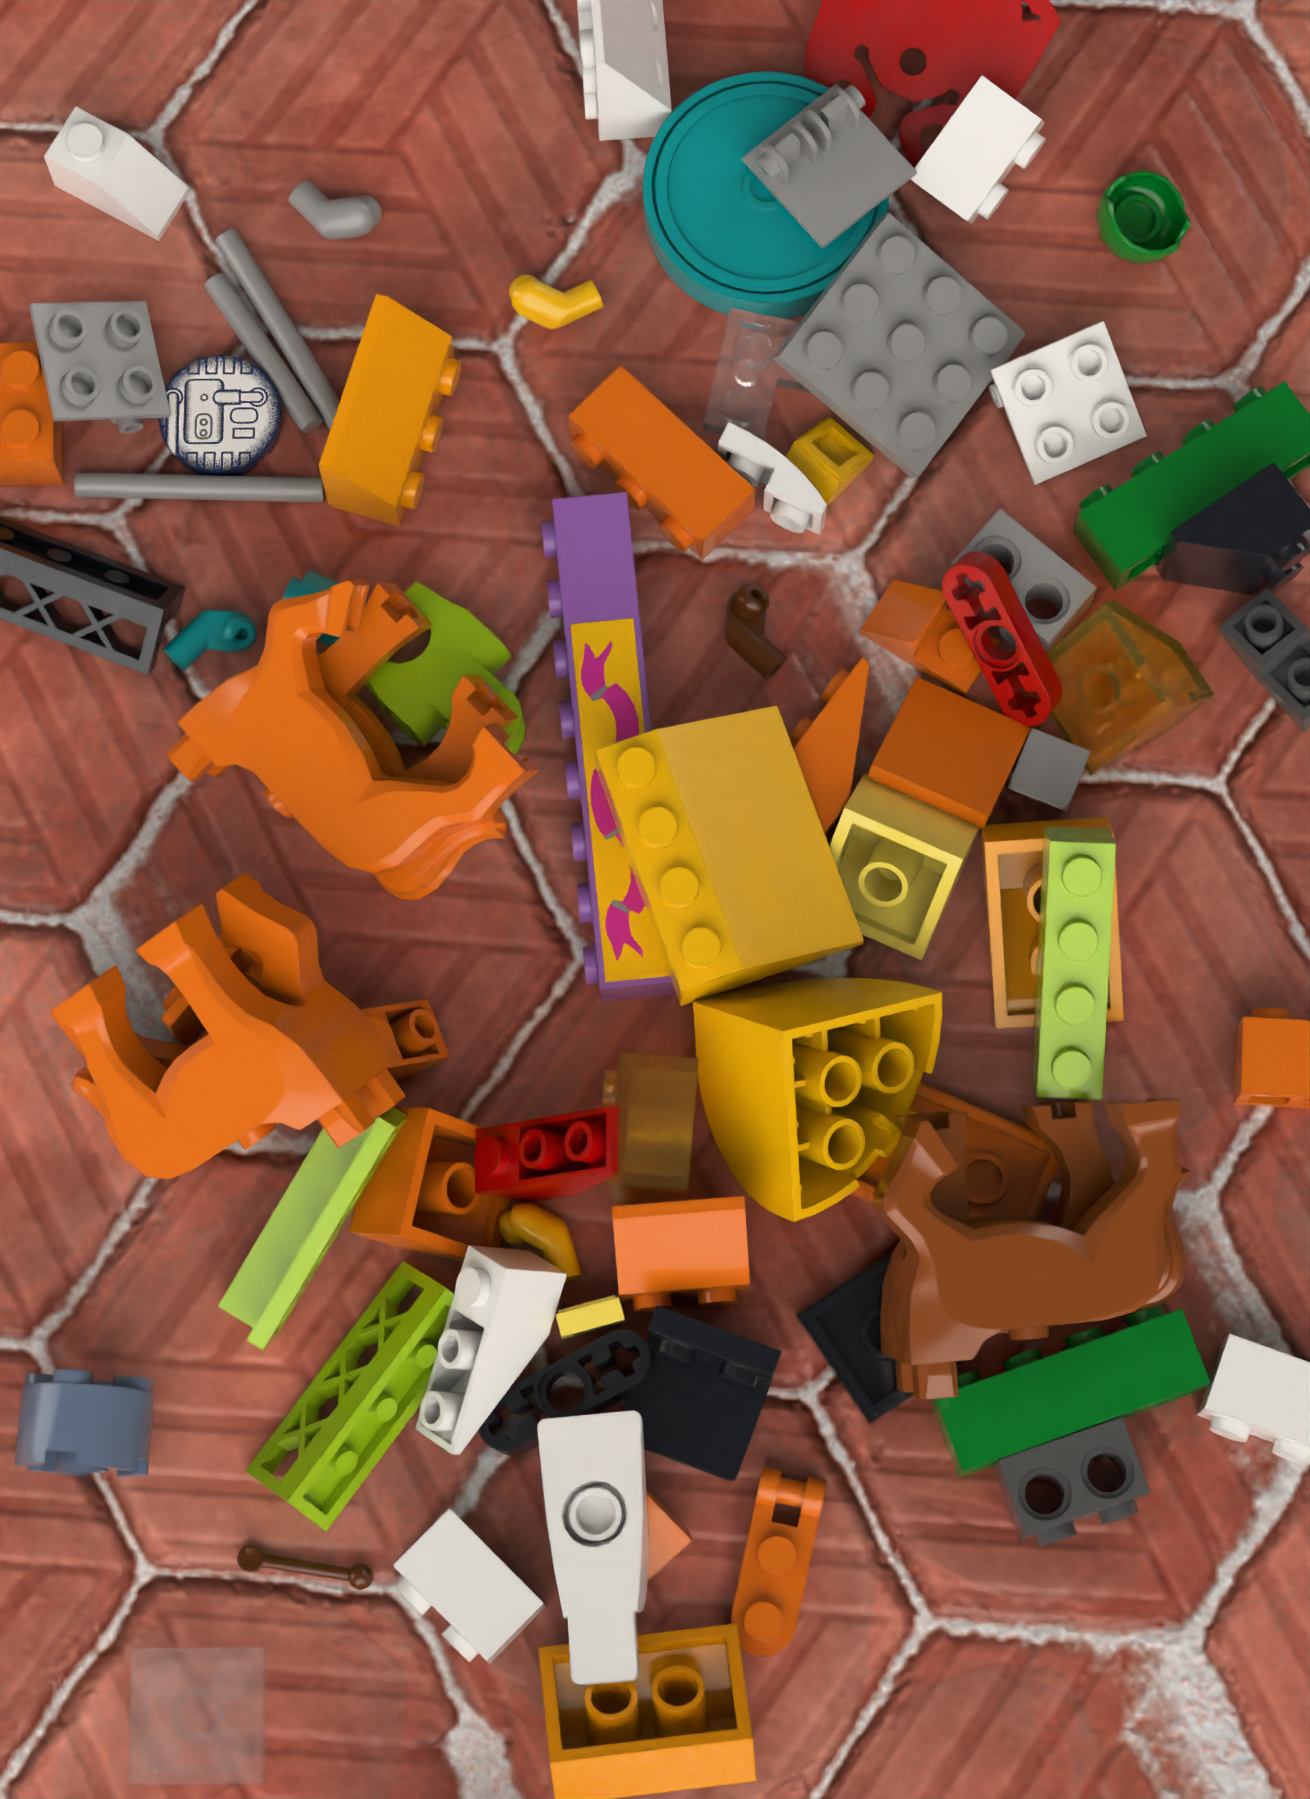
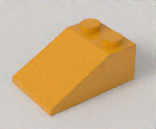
[981,816,1124,1029]

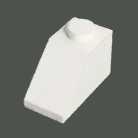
[44,107,190,241]

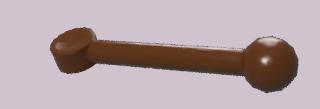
[237,1545,373,1590]

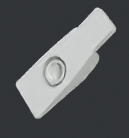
[537,1410,649,1685]

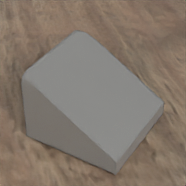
[1007,728,1091,811]

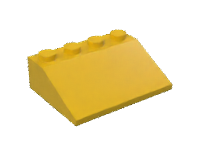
[595,706,864,1006]

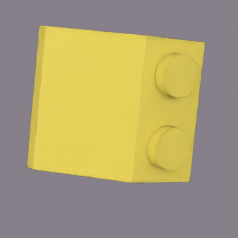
[829,774,980,960]

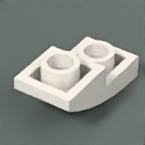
[718,422,827,535]

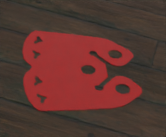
[804,0,1060,168]

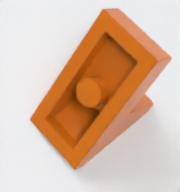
[859,579,1000,698]

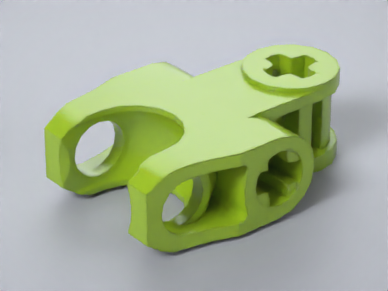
[365,581,526,754]

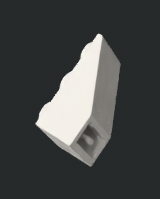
[577,0,672,141]

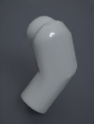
[288,180,382,240]

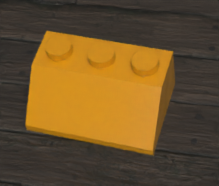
[318,293,462,527]
[538,1623,756,1799]

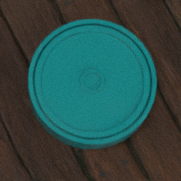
[643,72,889,321]

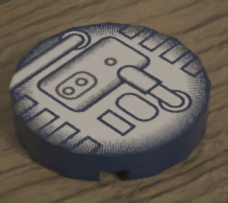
[158,354,283,476]

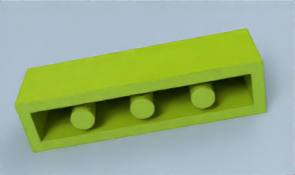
[1032,827,1116,1100]

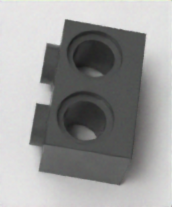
[993,1417,1150,1547]

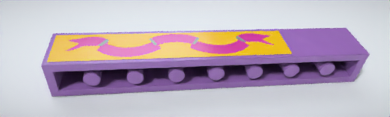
[541,492,676,1002]

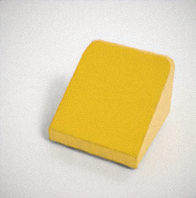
[785,416,875,505]

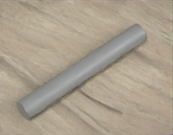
[204,273,323,434]

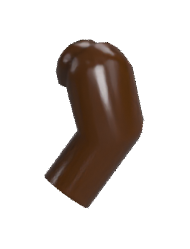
[725,584,787,680]

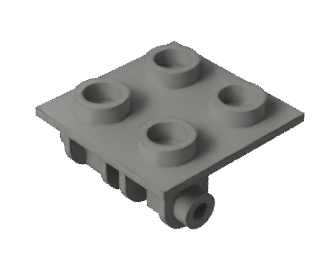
[742,84,917,249]
[29,302,171,434]

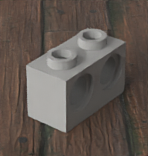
[950,509,1097,656]

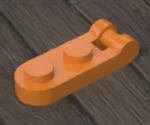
[731,1466,828,1657]

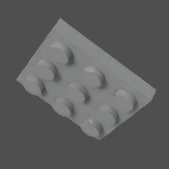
[772,213,1027,478]

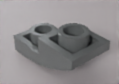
[1219,588,1310,731]

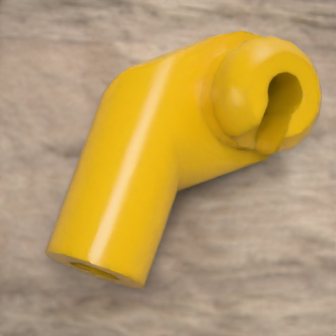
[499,1202,583,1283]

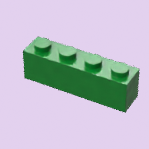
[1073,381,1310,591]
[931,1304,1211,1478]

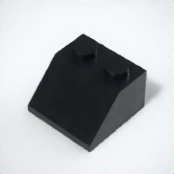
[1157,462,1310,595]

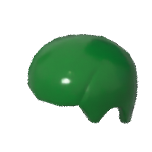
[1096,169,1191,264]

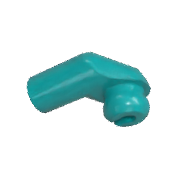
[163,610,257,671]

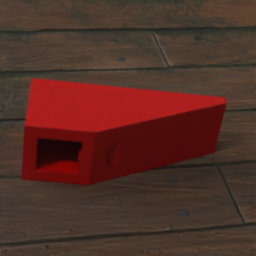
[474,1106,619,1202]

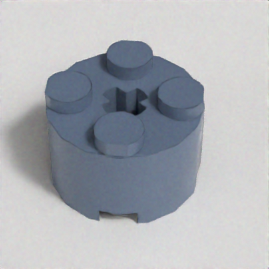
[15,1369,154,1477]

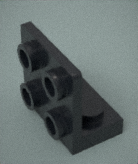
[621,1305,781,1482]

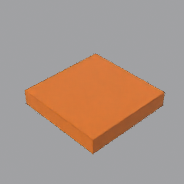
[867,677,1032,829]

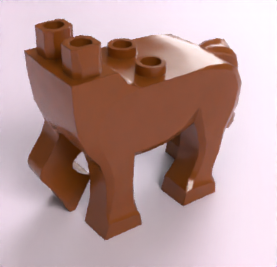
[872,1097,1190,1400]

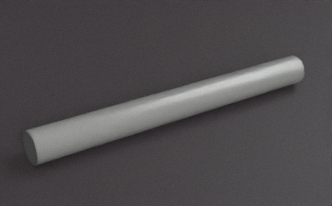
[215,229,340,429]
[74,472,325,503]

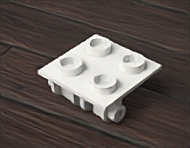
[989,321,1147,485]

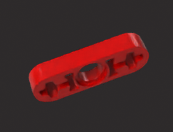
[942,551,1063,726]

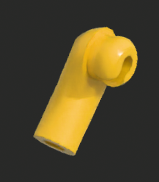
[509,274,603,329]

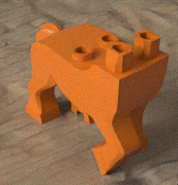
[166,578,540,900]
[50,873,406,1179]

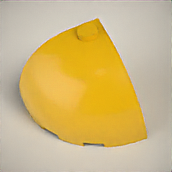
[693,978,942,1222]

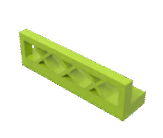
[218,1107,408,1350]
[245,1261,454,1531]

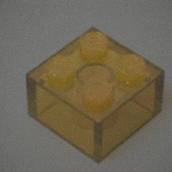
[599,1052,699,1205]

